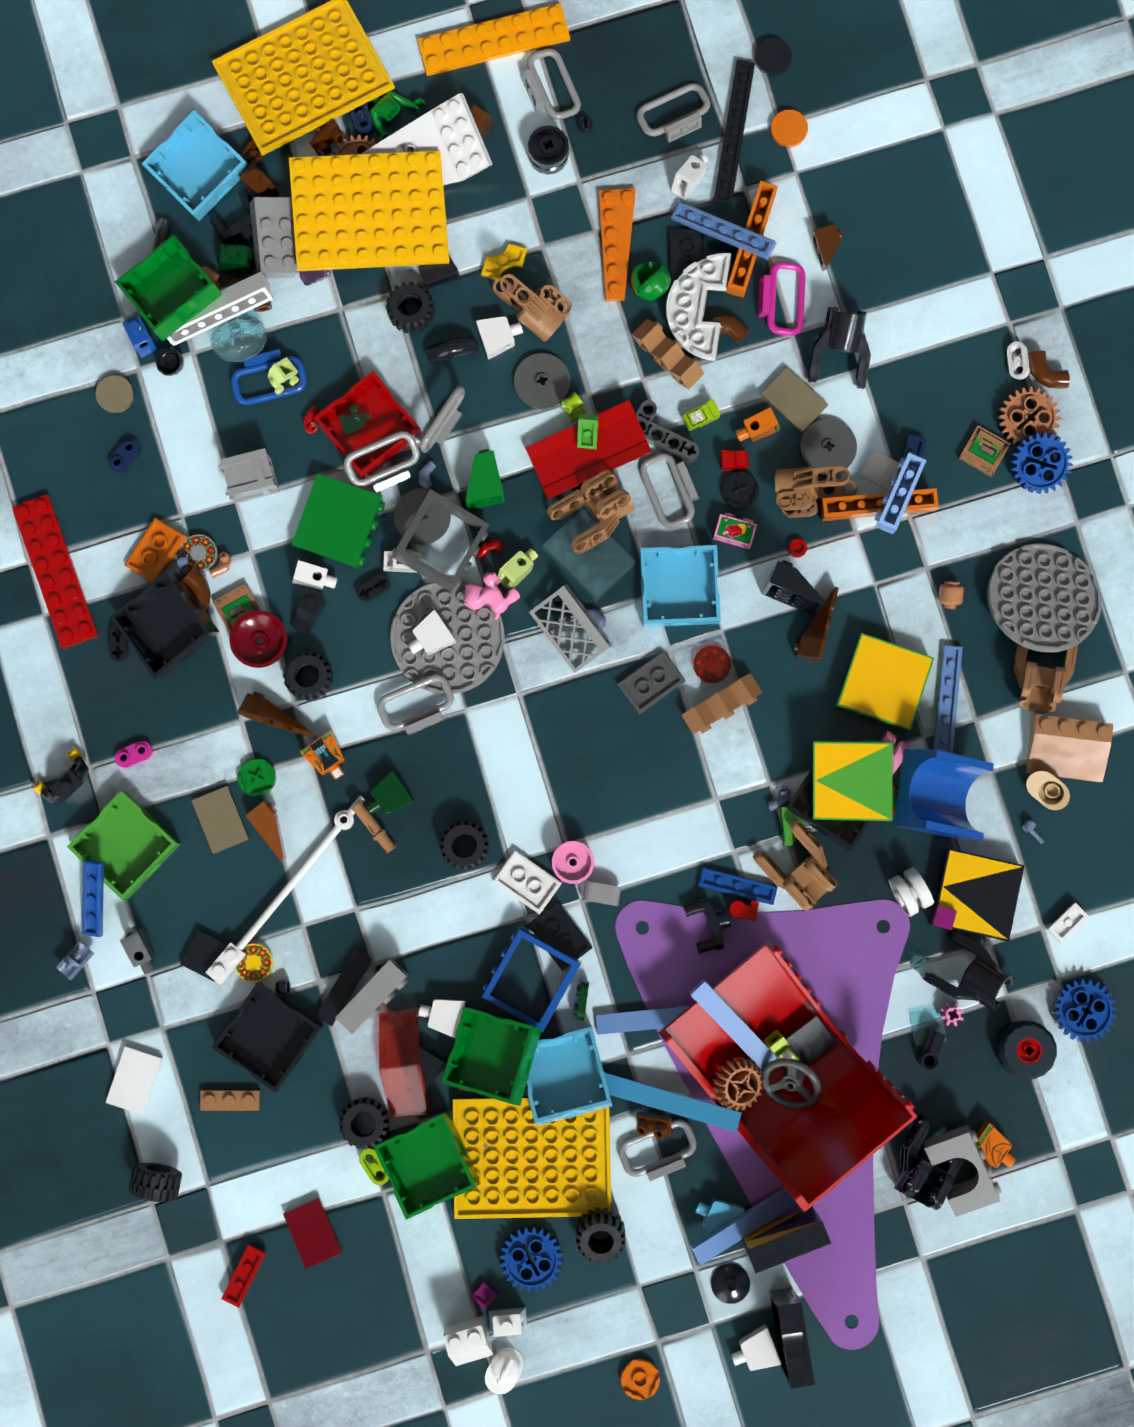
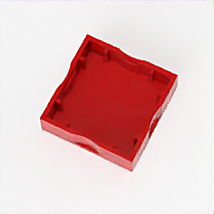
[314,371,422,479]

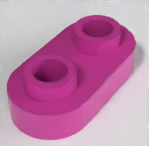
[115,741,153,768]

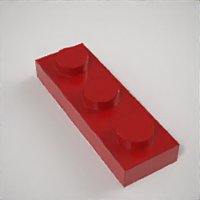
[221,1244,267,1308]

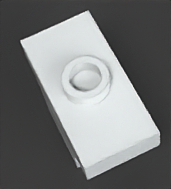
[383,549,423,573]

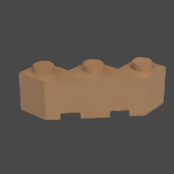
[631,319,705,389]
[682,673,763,735]

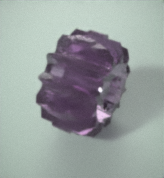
[298,270,331,286]

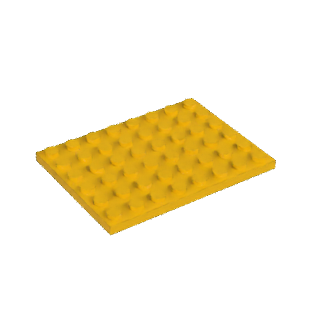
[212,0,395,156]
[289,151,449,271]
[453,1097,612,1219]

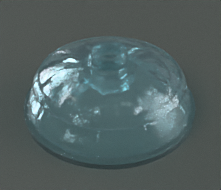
[211,312,267,362]

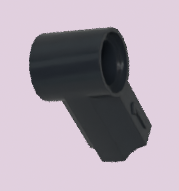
[916,1029,946,1070]

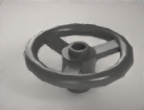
[761,1058,822,1109]

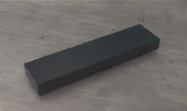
[315,949,372,1027]

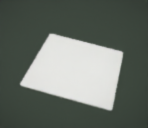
[860,450,898,490]

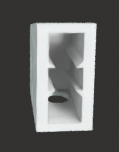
[671,154,709,201]
[476,316,523,359]
[292,560,337,590]
[408,610,456,655]
[418,999,466,1038]
[488,1307,527,1337]
[731,1324,781,1371]

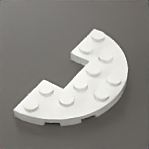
[666,253,732,361]

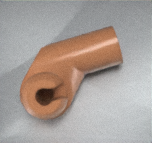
[209,552,232,578]

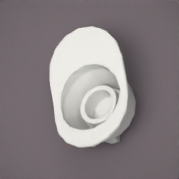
[485,1347,524,1394]

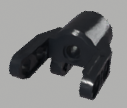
[808,306,871,389]
[922,929,1016,1012]
[894,1115,964,1210]

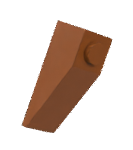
[245,801,286,862]

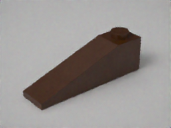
[793,587,839,663]
[237,692,317,739]

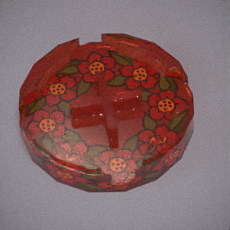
[693,645,731,683]

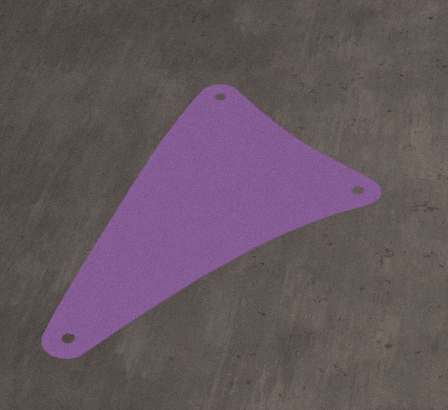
[615,899,910,1350]

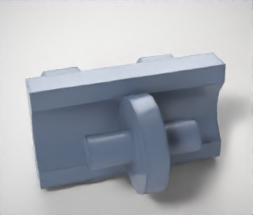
[56,941,95,980]

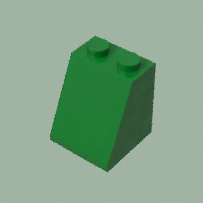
[466,449,505,511]

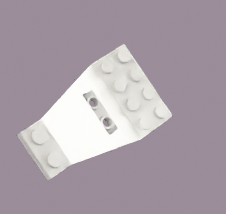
[361,93,493,185]

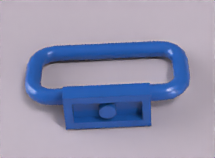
[231,349,307,405]

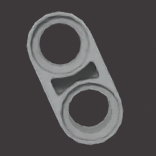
[582,881,621,906]

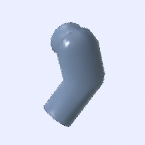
[418,460,436,489]

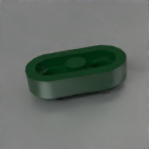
[573,981,589,1020]

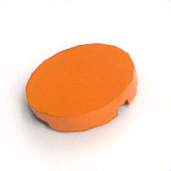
[771,110,808,148]
[620,1358,660,1400]

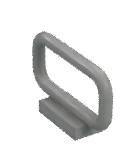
[522,48,581,120]
[636,83,710,143]
[420,385,465,453]
[344,431,420,492]
[639,453,700,529]
[377,674,454,735]
[618,1119,697,1181]

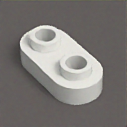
[1007,341,1030,380]

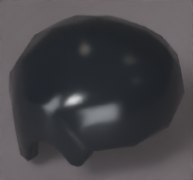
[155,347,184,376]

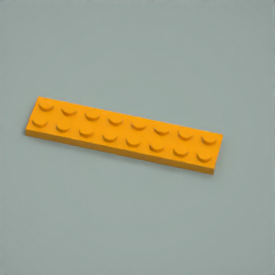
[417,3,570,76]

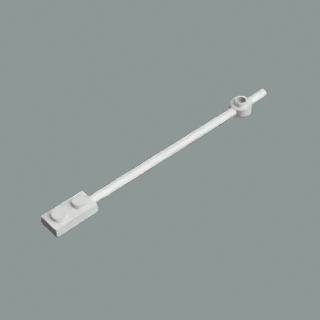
[206,796,365,985]

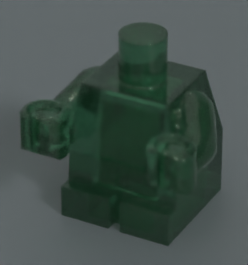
[338,405,372,435]

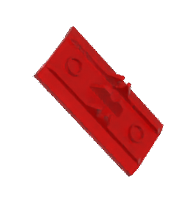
[525,400,652,499]

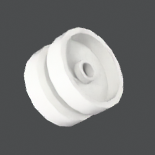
[888,867,934,917]

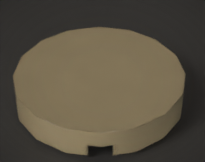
[95,375,134,413]

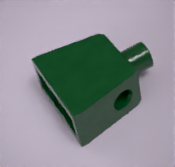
[219,244,256,274]
[365,770,415,815]

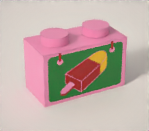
[713,513,757,549]

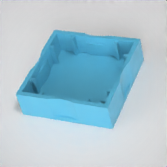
[142,110,250,221]
[640,545,721,627]
[526,1027,612,1126]

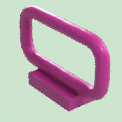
[758,261,806,336]

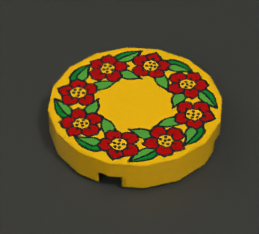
[235,943,274,982]

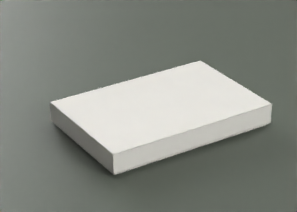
[493,850,562,915]
[106,1046,163,1115]

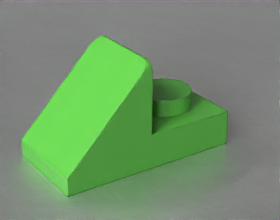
[577,414,599,449]
[779,807,806,846]

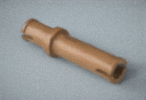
[351,801,396,853]

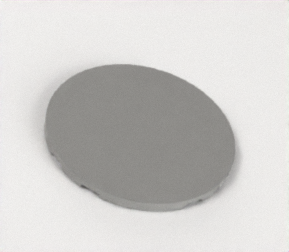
[987,543,1102,652]
[390,582,505,694]

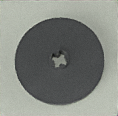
[514,353,570,409]
[800,419,857,475]
[394,488,451,545]

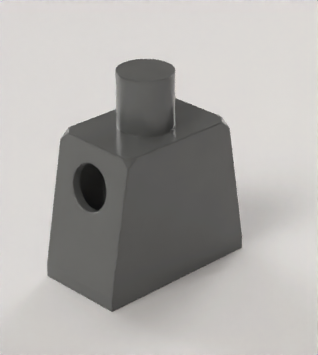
[120,926,155,974]

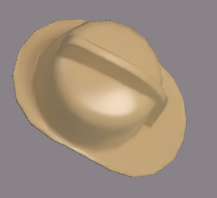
[1026,771,1070,810]

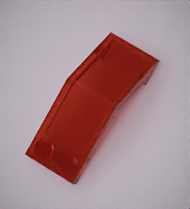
[379,1009,430,1118]

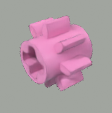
[939,1002,964,1026]

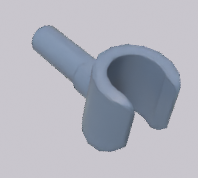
[177,554,189,579]
[1022,820,1045,844]

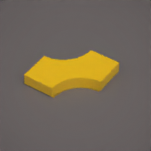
[481,243,527,280]

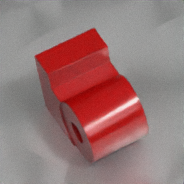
[720,450,749,471]
[728,901,759,921]

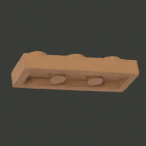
[200,1090,260,1111]

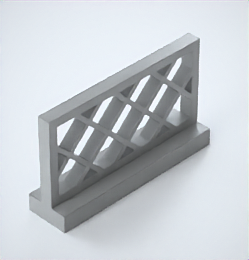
[529,584,612,673]

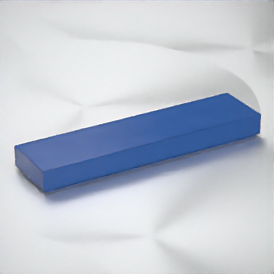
[82,859,104,937]
[698,867,778,905]

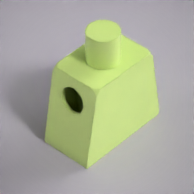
[497,548,538,591]

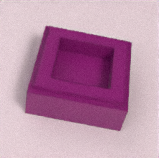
[932,906,957,930]
[470,1281,498,1310]

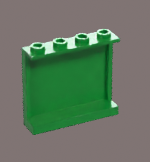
[292,474,385,570]

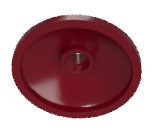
[229,611,287,668]

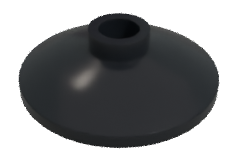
[711,1263,750,1304]

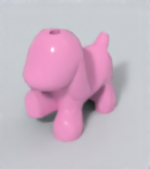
[464,572,520,619]

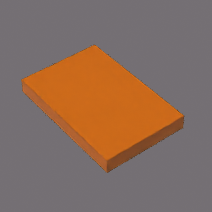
[124,517,187,582]

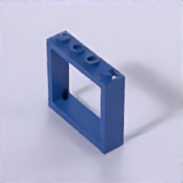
[481,927,582,1032]

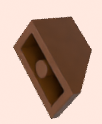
[811,224,842,271]

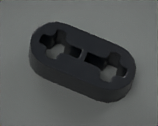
[356,575,391,602]
[109,626,129,662]

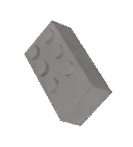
[250,197,298,278]
[335,959,409,1034]

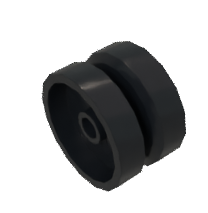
[528,125,569,175]

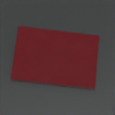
[283,1197,342,1269]

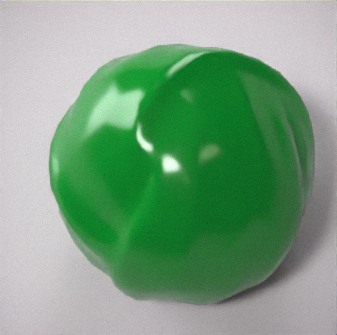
[631,262,671,302]

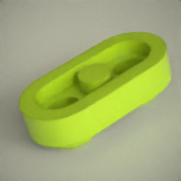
[359,1148,389,1185]

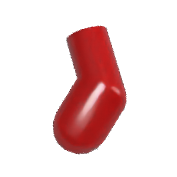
[302,406,319,434]
[477,539,504,560]

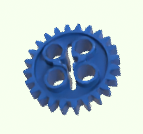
[1010,432,1073,494]
[1052,979,1117,1043]
[500,1226,563,1293]

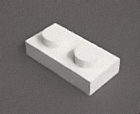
[1047,902,1089,943]

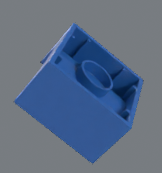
[893,749,994,841]

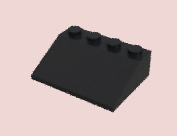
[762,560,825,616]

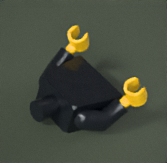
[31,746,89,804]

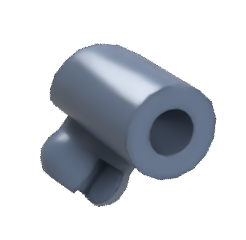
[586,609,606,628]
[767,786,791,811]

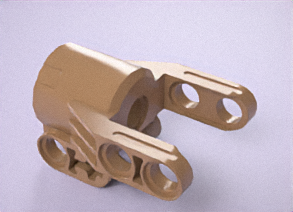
[492,274,572,342]
[775,466,858,518]
[547,470,635,554]
[1013,644,1078,713]
[753,819,839,911]

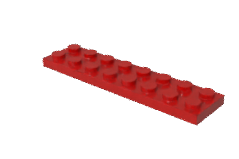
[12,494,99,649]

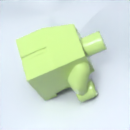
[268,357,299,394]

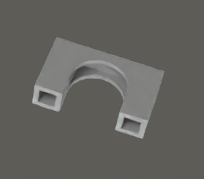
[924,1124,1002,1217]

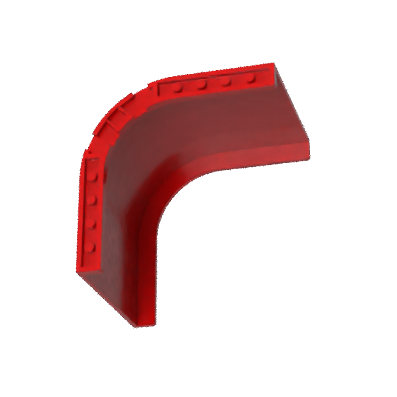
[658,941,917,1212]

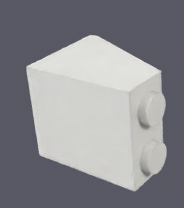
[443,1316,494,1366]

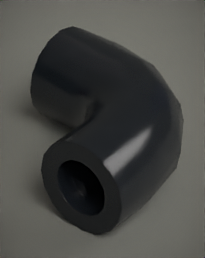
[426,336,479,364]

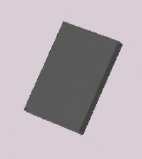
[617,651,686,715]

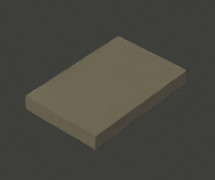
[761,367,828,433]
[192,786,249,854]

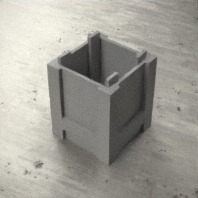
[218,448,280,504]

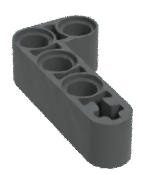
[636,400,699,463]

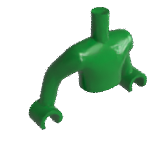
[370,91,427,141]

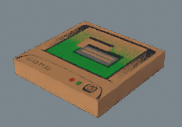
[958,425,1011,477]
[212,583,261,633]

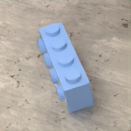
[874,453,926,534]

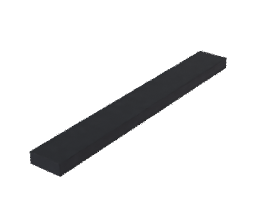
[713,60,755,207]

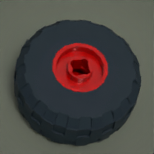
[996,1020,1057,1080]

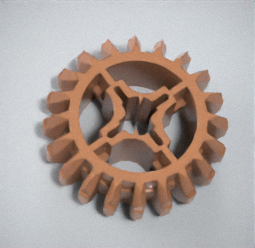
[712,1057,765,1111]

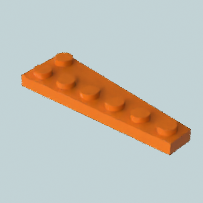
[599,188,636,302]

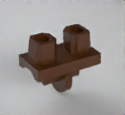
[309,120,345,156]
[636,1109,673,1139]

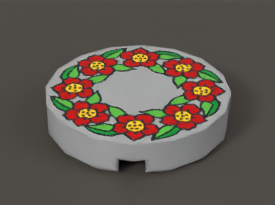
[180,535,218,573]

